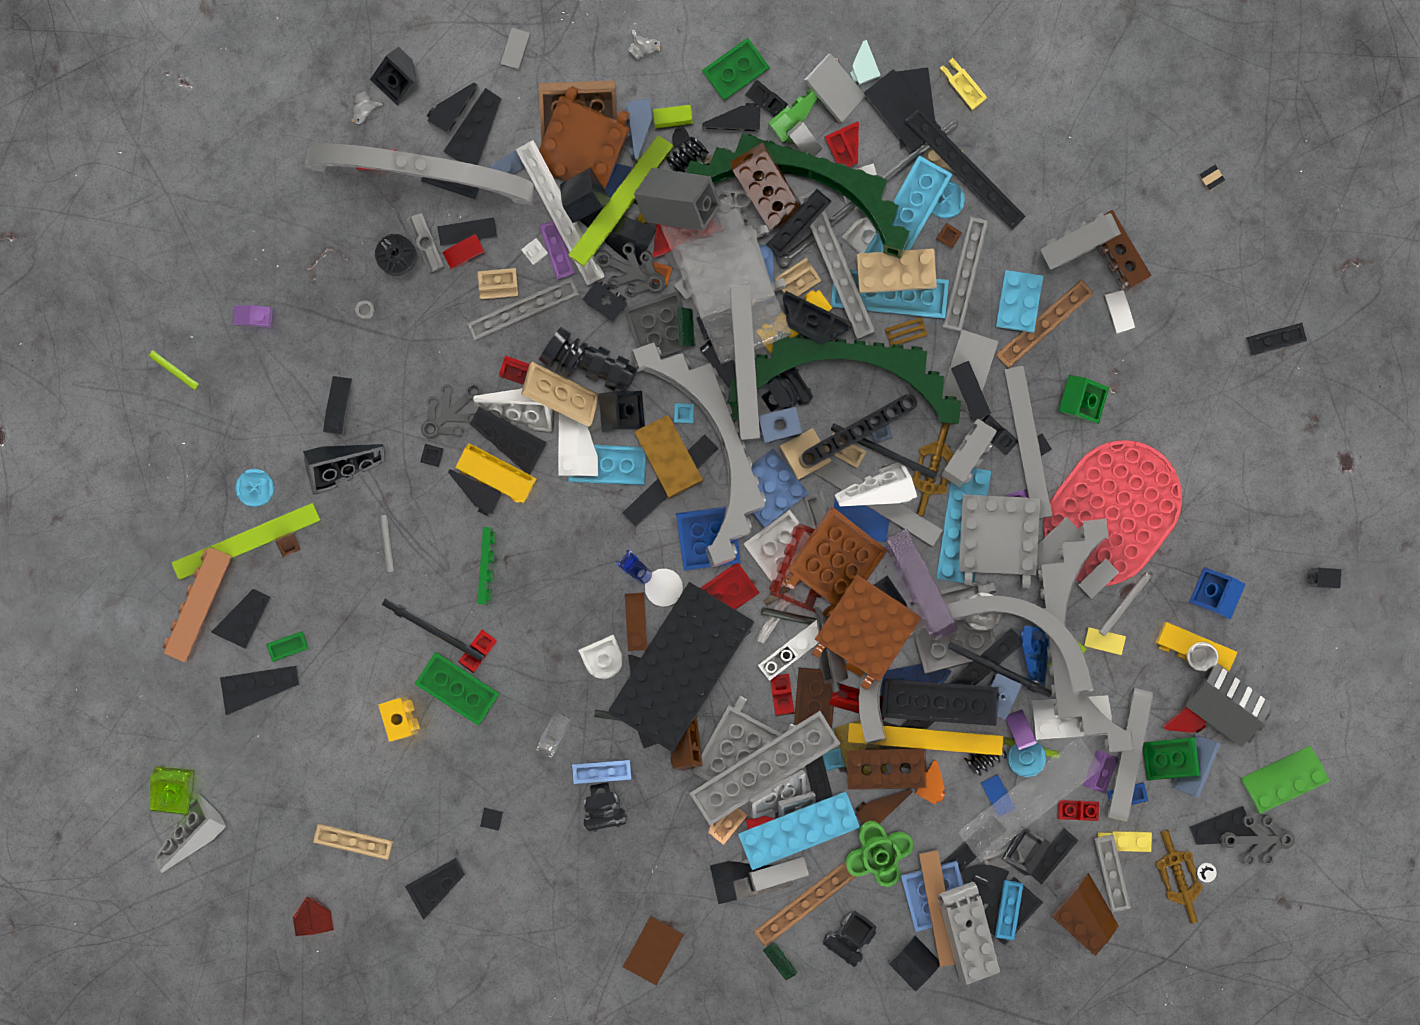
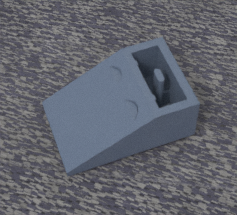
[623,98,653,164]

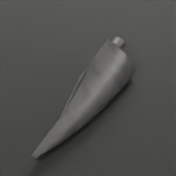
[815,607,848,692]

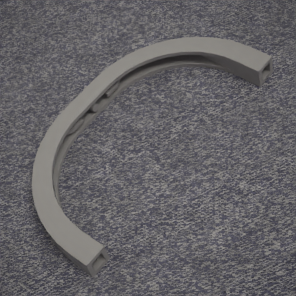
[304,143,535,206]
[859,596,1094,744]

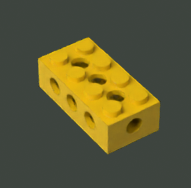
[378,697,420,742]

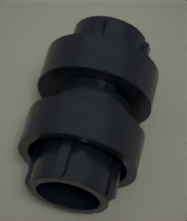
[578,346,637,391]

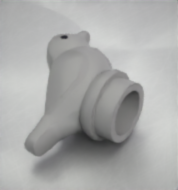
[628,30,661,60]
[351,91,383,124]

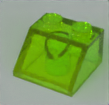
[150,766,193,815]

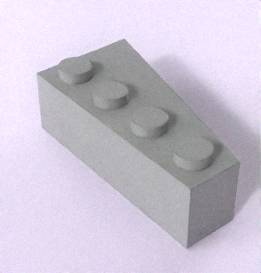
[1040,213,1121,270]

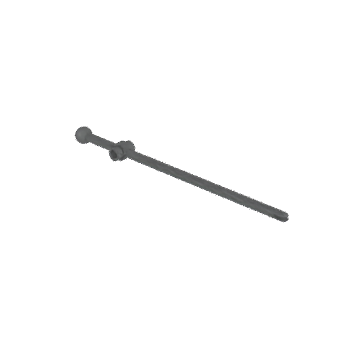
[776,119,958,268]

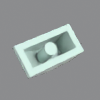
[850,40,880,87]

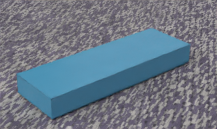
[994,880,1024,941]

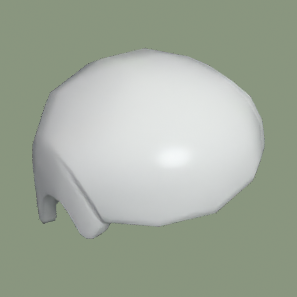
[1187,642,1219,671]

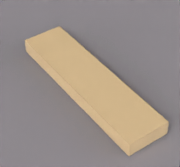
[313,824,393,860]

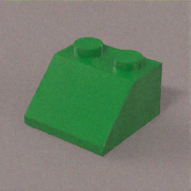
[1059,375,1110,424]

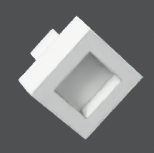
[521,238,548,265]

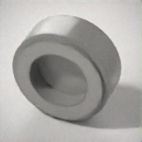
[355,300,375,320]

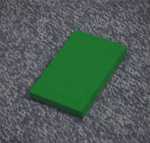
[702,37,770,102]
[1143,737,1200,781]

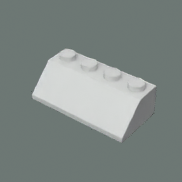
[1031,695,1112,740]

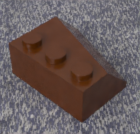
[1050,873,1119,956]

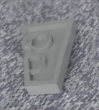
[749,769,806,819]

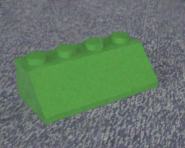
[1240,746,1330,814]

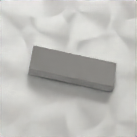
[749,856,809,891]

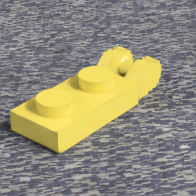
[940,58,987,110]
[1098,831,1152,852]

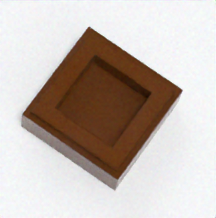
[936,223,962,249]
[275,532,301,558]

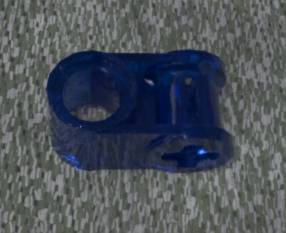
[615,549,652,584]

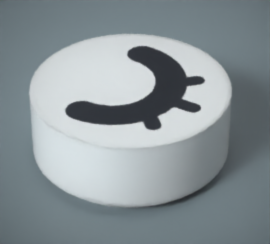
[1196,863,1217,882]

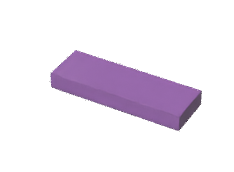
[539,221,575,280]

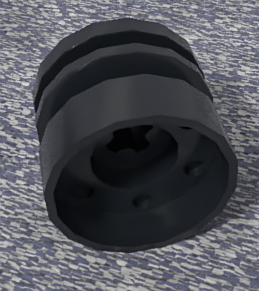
[375,234,417,277]
[539,327,588,378]

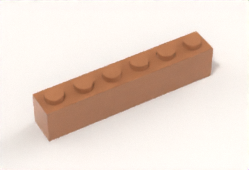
[162,547,232,662]

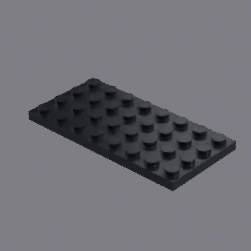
[608,582,755,753]

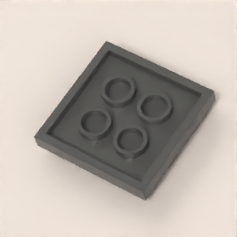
[624,291,696,357]

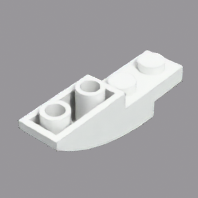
[758,620,819,681]

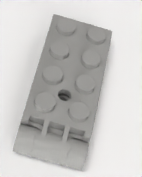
[937,882,1000,985]

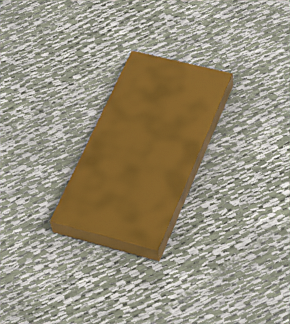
[634,415,703,499]

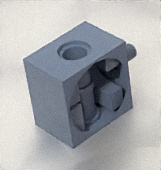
[759,407,802,444]
[988,673,1022,720]

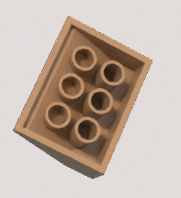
[539,80,617,142]

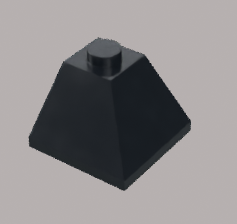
[370,47,416,105]

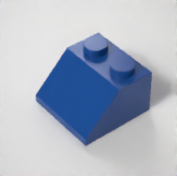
[1190,567,1246,619]

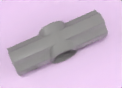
[407,213,444,273]

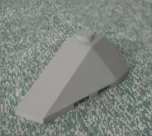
[154,794,226,873]

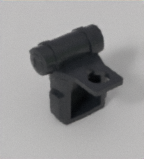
[761,367,813,412]
[583,782,628,832]
[822,911,877,967]

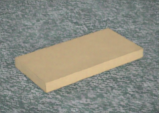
[521,362,599,427]

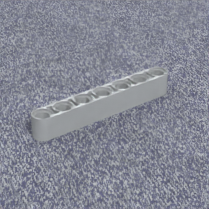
[1107,688,1153,822]

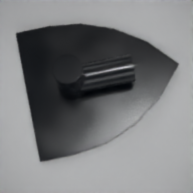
[961,864,1009,907]

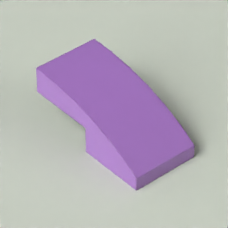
[1006,709,1037,750]

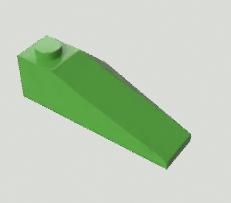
[768,88,818,145]

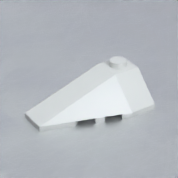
[835,462,917,506]

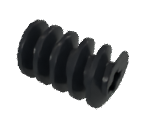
[666,136,709,173]
[964,748,1007,776]

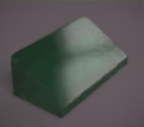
[678,307,694,348]
[763,942,797,980]

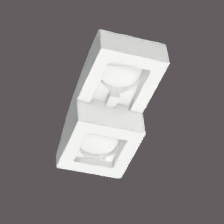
[1104,289,1135,333]

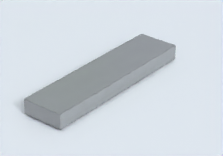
[1094,834,1131,913]

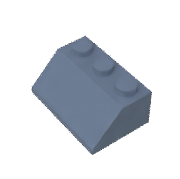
[1172,734,1220,798]

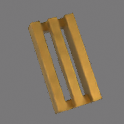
[885,317,927,347]

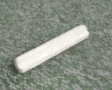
[756,593,793,644]

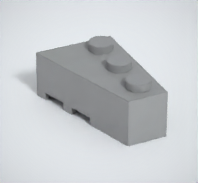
[941,419,997,488]

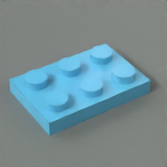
[996,270,1043,333]

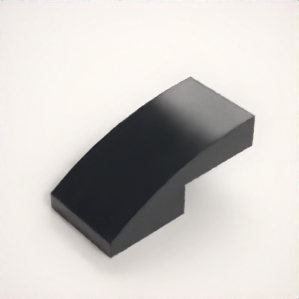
[745,80,788,117]
[982,415,1018,455]

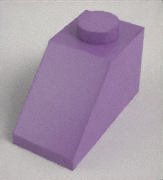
[233,305,273,328]

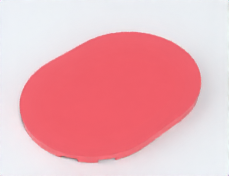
[1043,440,1182,586]

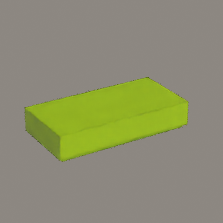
[653,105,693,128]

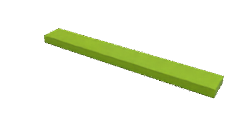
[568,135,674,267]
[171,503,321,580]

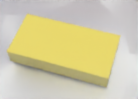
[1084,627,1126,655]

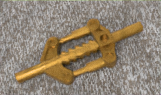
[912,423,954,517]
[1156,830,1203,924]

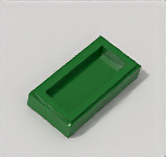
[266,631,309,662]

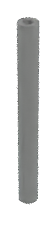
[1099,572,1151,636]

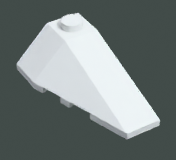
[473,388,555,432]
[558,413,598,476]

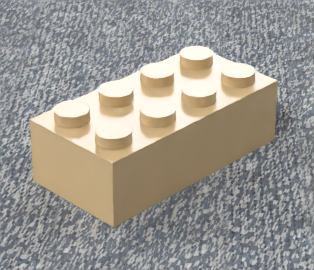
[856,249,937,294]

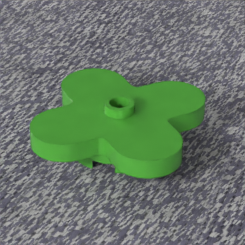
[845,821,914,887]

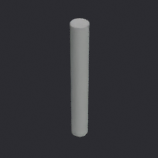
[379,515,394,573]

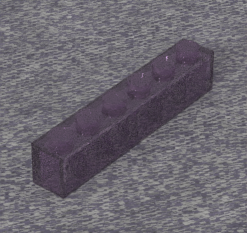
[886,529,958,640]

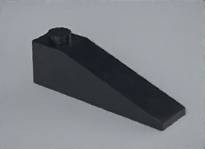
[579,208,656,266]
[303,444,385,494]
[710,861,793,904]

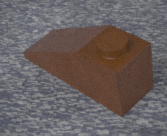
[625,592,647,651]
[671,716,703,771]
[855,789,913,824]

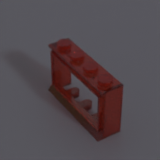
[769,523,821,613]

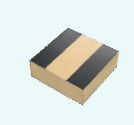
[1198,164,1225,191]

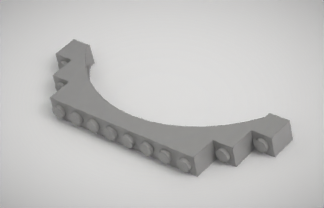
[631,343,766,568]
[1038,519,1134,753]

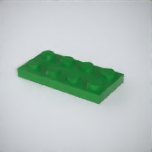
[477,527,496,605]
[414,652,500,726]

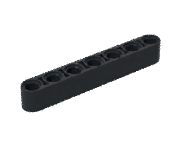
[799,394,917,469]

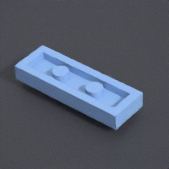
[572,760,631,784]

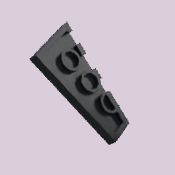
[443,88,502,165]
[470,407,547,475]
[220,666,300,715]

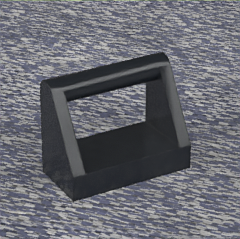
[1001,826,1051,876]

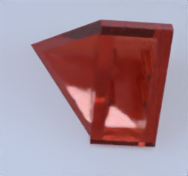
[293,897,334,936]

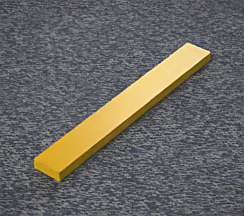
[848,723,1004,755]

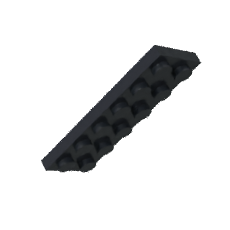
[882,679,999,726]

